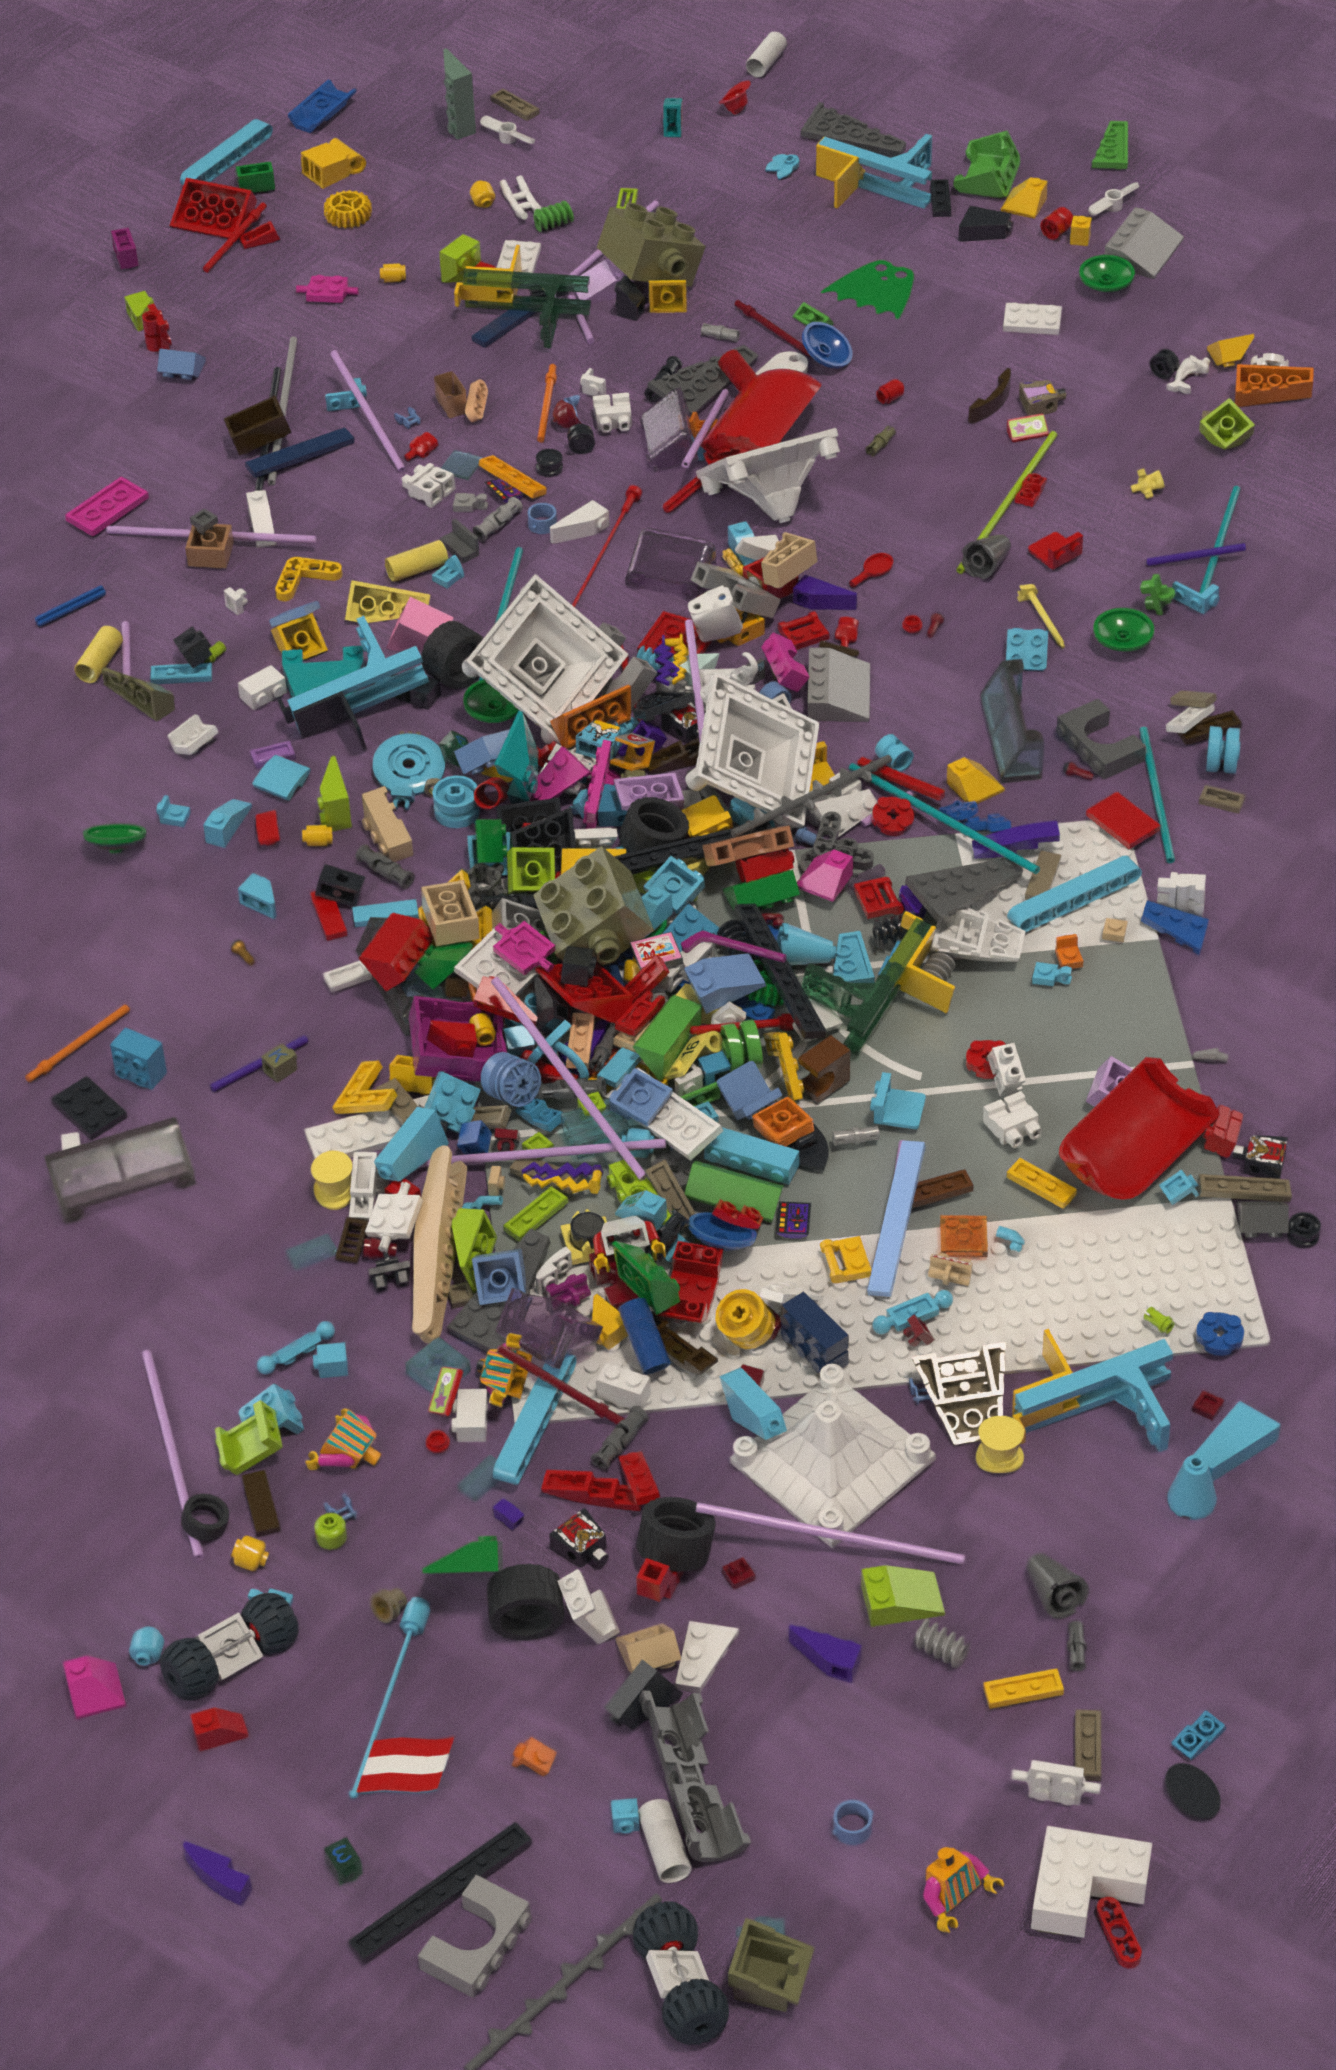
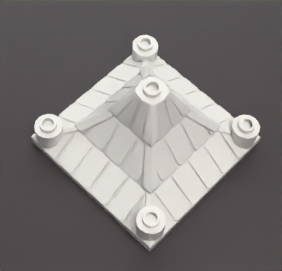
[696,428,840,523]
[462,574,628,744]
[686,672,819,830]
[729,1364,936,1548]

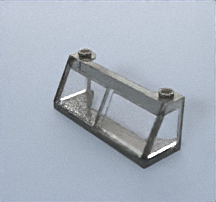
[44,1117,196,1224]

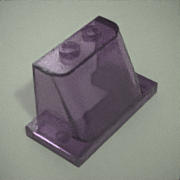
[495,1288,603,1369]

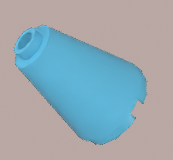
[777,923,836,966]
[1167,1455,1217,1520]

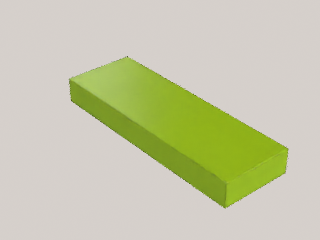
[503,1186,568,1242]

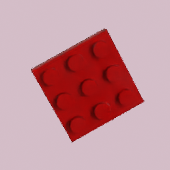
[637,611,713,661]

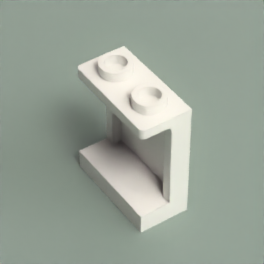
[557,1569,620,1645]

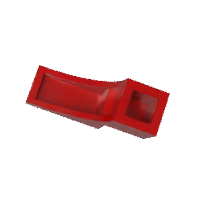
[636,1558,684,1602]

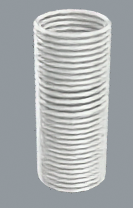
[746,32,787,77]
[638,1799,692,1883]

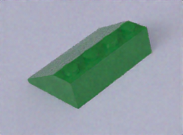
[422,1536,503,1574]

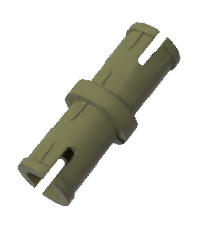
[865,425,896,457]

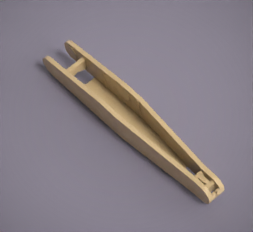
[412,1145,467,1343]

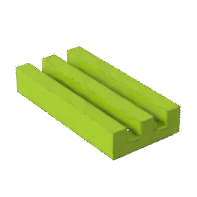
[616,188,638,209]

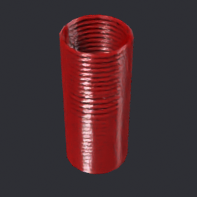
[718,349,757,392]
[474,777,509,809]

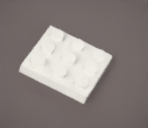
[454,928,540,996]

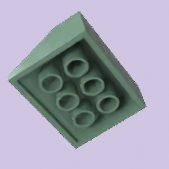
[443,48,476,140]

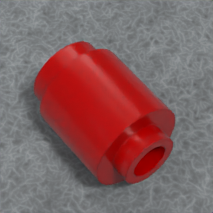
[876,379,905,404]

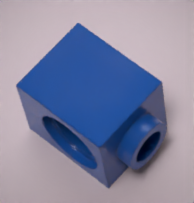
[457,1120,492,1155]

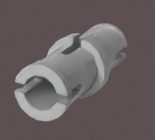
[701,323,740,342]
[832,1126,880,1146]

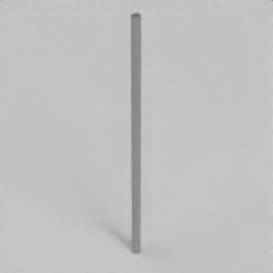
[268,336,297,485]

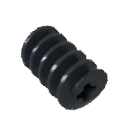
[872,912,920,948]
[717,919,756,961]

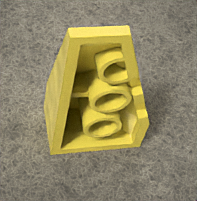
[345,580,430,623]

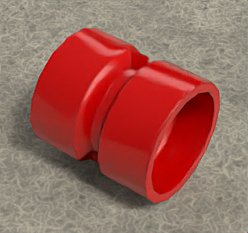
[1040,207,1073,240]

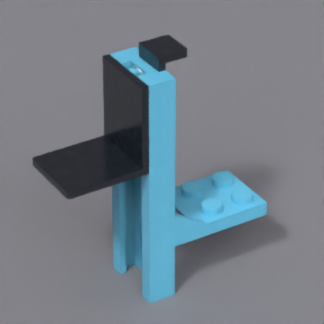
[277,616,429,751]

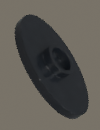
[1165,1763,1221,1821]

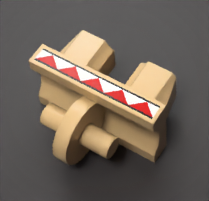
[928,1253,973,1286]

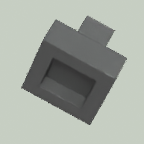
[190,508,218,535]

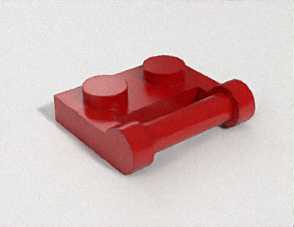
[777,611,830,650]
[854,877,904,919]

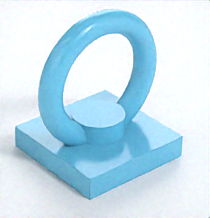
[527,1020,589,1080]

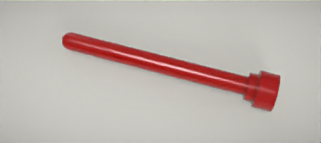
[689,1013,794,1035]

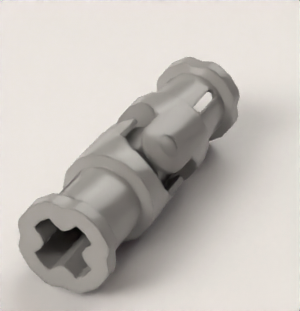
[473,497,523,542]

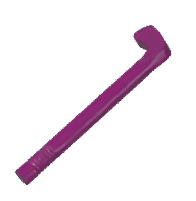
[681,931,787,963]

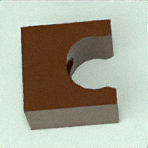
[798,1035,851,1103]

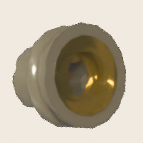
[370,1588,407,1623]

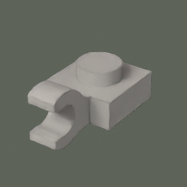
[453,493,488,512]

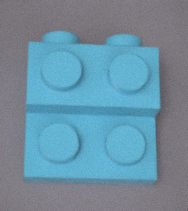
[643,856,705,914]
[424,1071,481,1133]

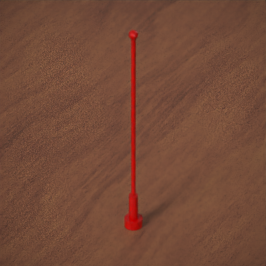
[572,485,642,608]

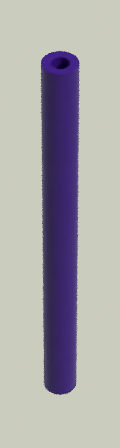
[1146,543,1246,566]
[210,1035,309,1092]

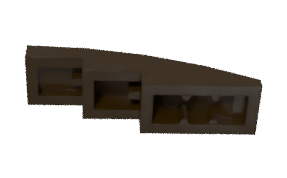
[648,738,700,774]

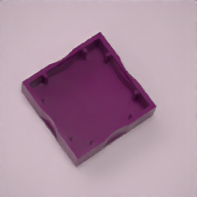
[409,996,507,1082]

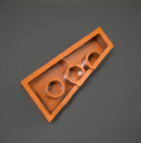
[1235,364,1314,407]

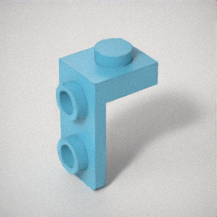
[325,378,367,411]
[1172,581,1220,614]

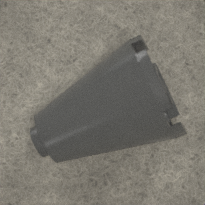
[961,534,1011,579]
[1026,1553,1089,1619]

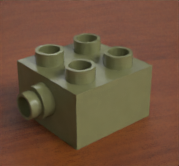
[596,203,706,287]
[533,846,654,967]

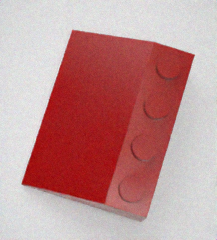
[169,178,257,239]
[535,962,633,1023]

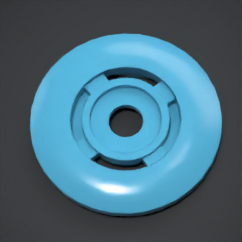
[373,733,445,795]

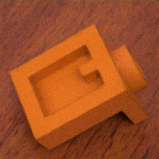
[1055,934,1083,969]

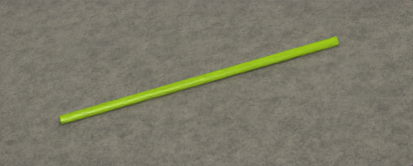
[956,431,1057,574]

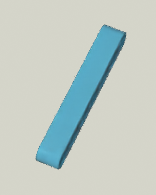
[180,119,273,185]
[1007,855,1142,932]
[493,1349,577,1485]

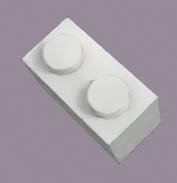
[238,665,287,710]
[596,1363,651,1409]
[452,1389,488,1442]

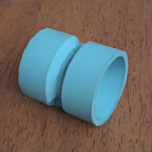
[875,734,914,772]

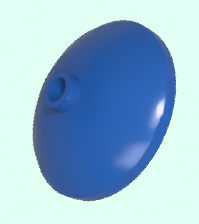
[802,322,853,369]
[688,1212,757,1251]

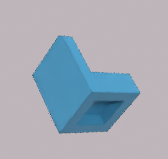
[698,1051,731,1086]

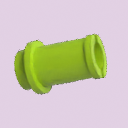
[203,641,226,664]
[1143,1306,1175,1334]

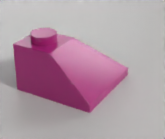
[797,850,853,902]
[63,1655,126,1720]

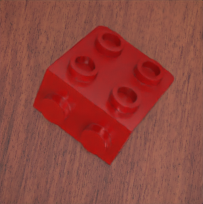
[1028,532,1083,570]

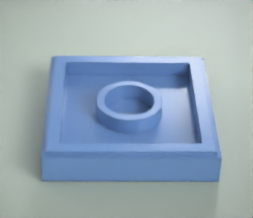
[269,601,321,627]

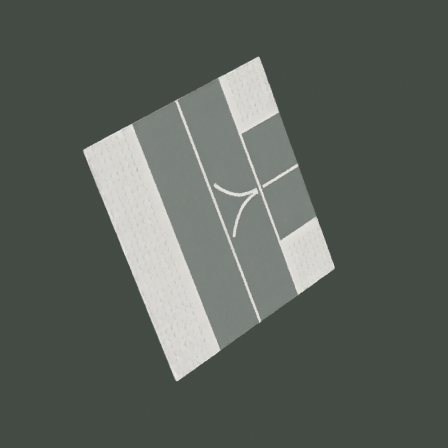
[466,820,1270,1424]

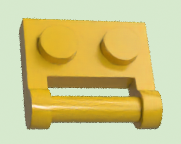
[819,1236,872,1283]

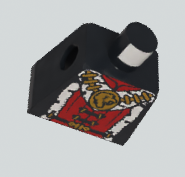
[661,701,705,743]
[1232,1135,1288,1179]
[549,1508,609,1567]

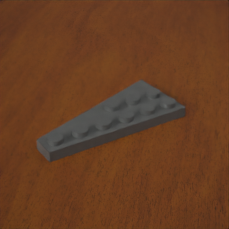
[801,102,906,157]
[647,345,759,418]
[905,858,1023,923]
[447,1229,551,1352]

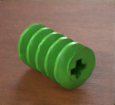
[533,201,574,232]

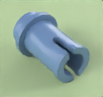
[795,827,824,847]

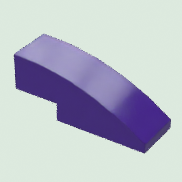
[183,1841,252,1907]

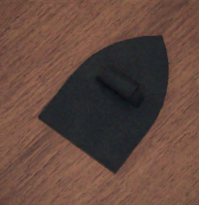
[787,1121,829,1170]

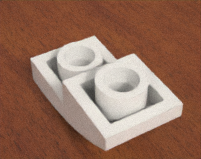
[536,1247,572,1294]

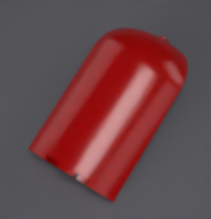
[700,369,822,457]
[1059,1057,1221,1200]

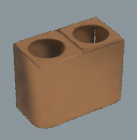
[434,371,467,418]

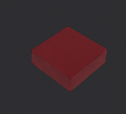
[1191,1390,1225,1421]

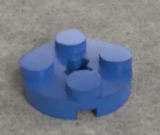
[1196,1312,1244,1356]

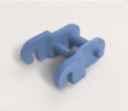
[394,407,421,429]
[909,1378,933,1405]
[324,1493,357,1520]

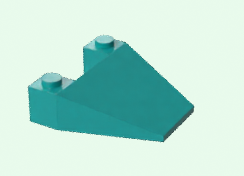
[282,646,365,698]

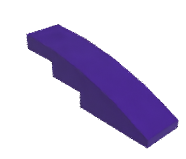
[972,821,1060,859]

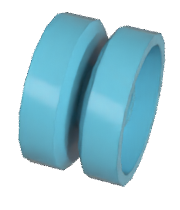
[1206,726,1241,774]
[432,775,480,828]

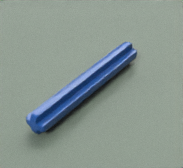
[35,585,106,627]

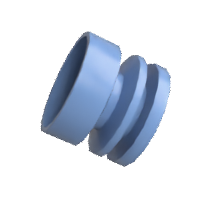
[481,1052,541,1107]

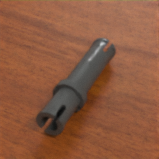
[589,1022,620,1071]

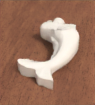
[1166,355,1210,394]

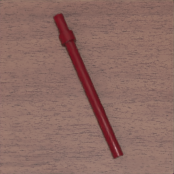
[734,300,812,358]
[496,1344,624,1425]

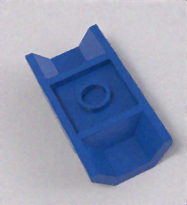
[288,79,357,133]

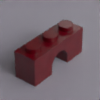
[589,1252,639,1310]

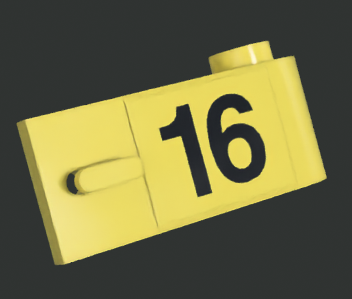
[665,1031,723,1080]

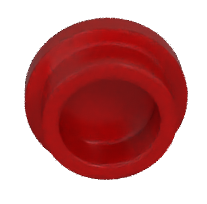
[902,615,922,633]
[426,1430,450,1453]

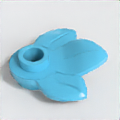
[765,154,800,180]

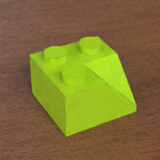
[439,234,481,283]
[1199,398,1255,449]
[507,847,555,894]

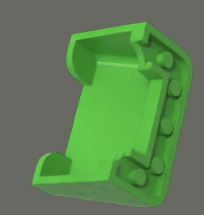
[953,130,1020,198]

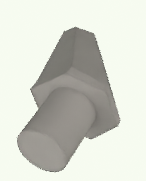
[1192,1048,1228,1063]

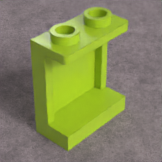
[215,1400,283,1475]

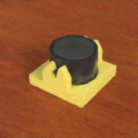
[560,1209,607,1265]

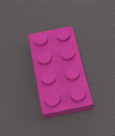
[65,476,149,537]
[583,740,611,829]

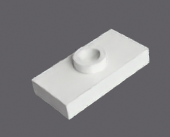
[323,961,372,993]

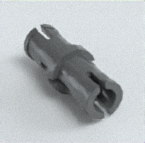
[1067,1621,1087,1672]

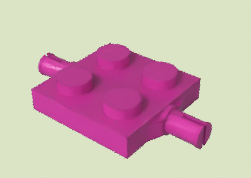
[296,275,359,303]
[493,921,555,975]

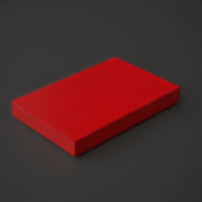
[1086,792,1161,849]

